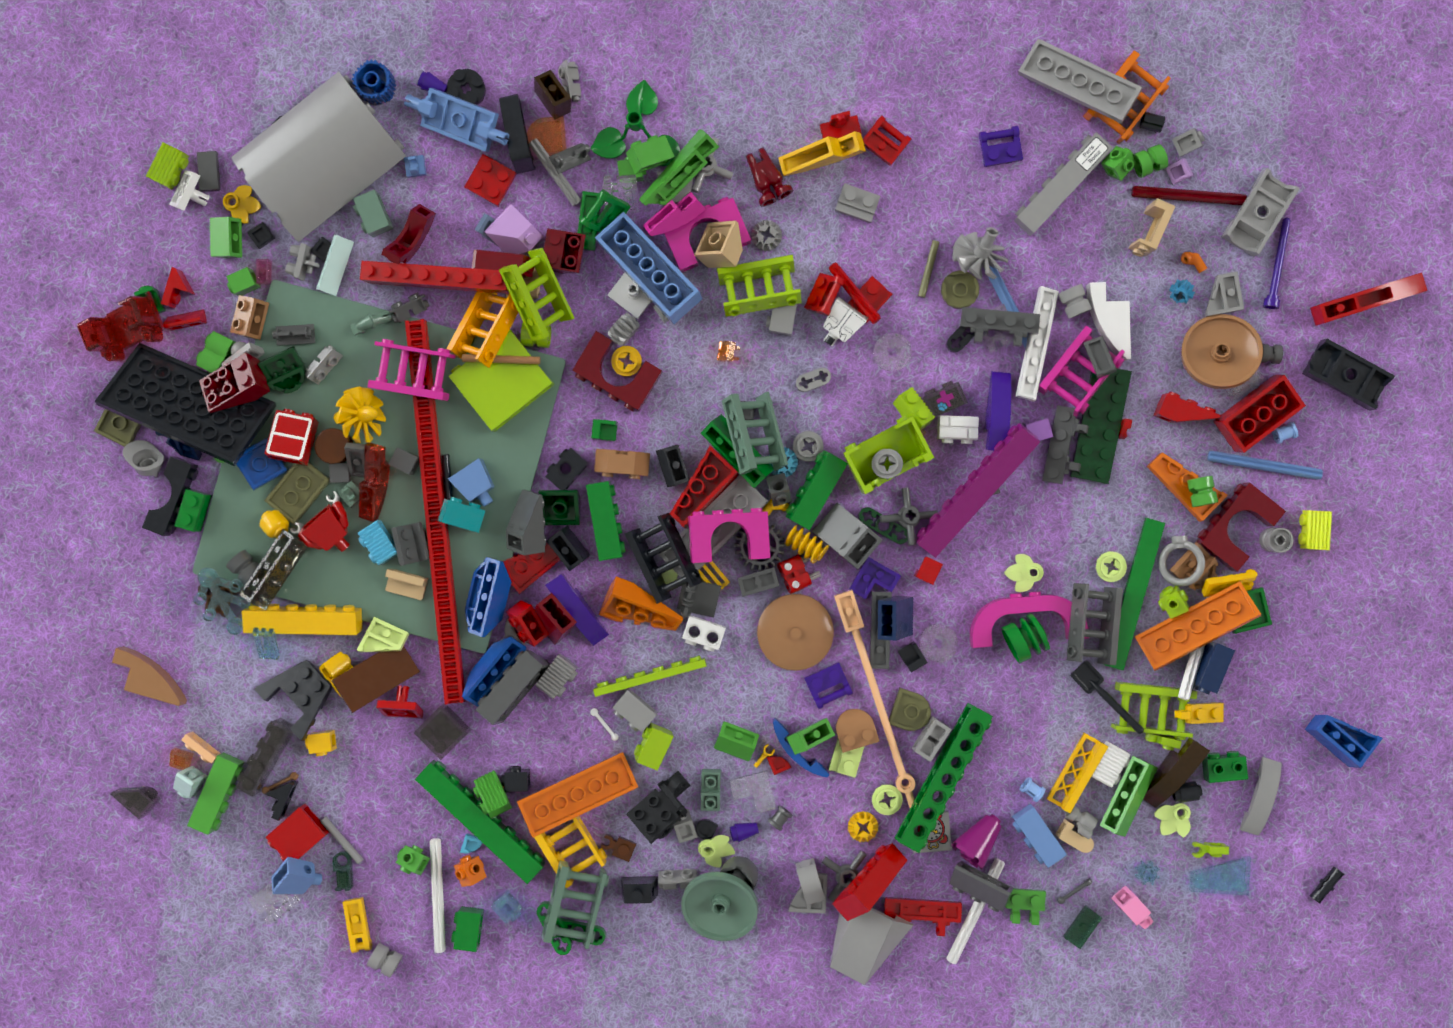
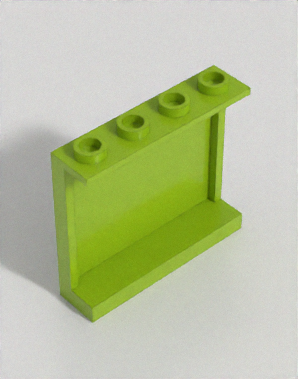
[449,329,555,432]

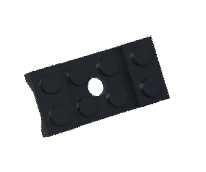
[1302,339,1395,411]

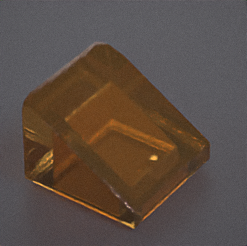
[169,748,194,770]

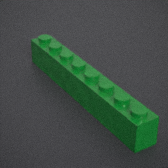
[415,760,545,884]

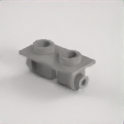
[558,60,581,102]
[305,344,343,385]
[658,868,697,890]

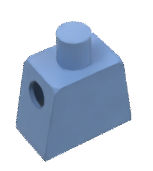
[448,458,495,507]
[271,857,322,894]

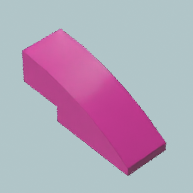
[643,192,706,236]

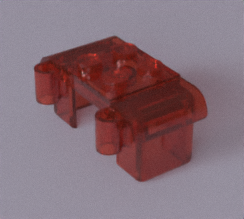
[77,291,165,361]

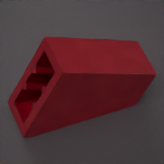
[472,250,534,278]

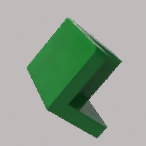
[591,419,618,441]

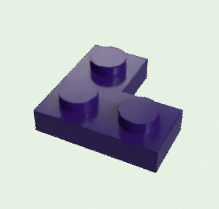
[849,557,901,599]

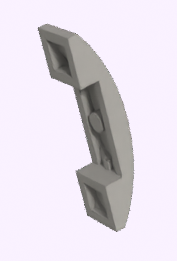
[1239,757,1282,836]

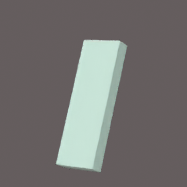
[316,235,354,296]

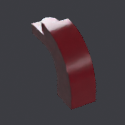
[381,204,436,264]

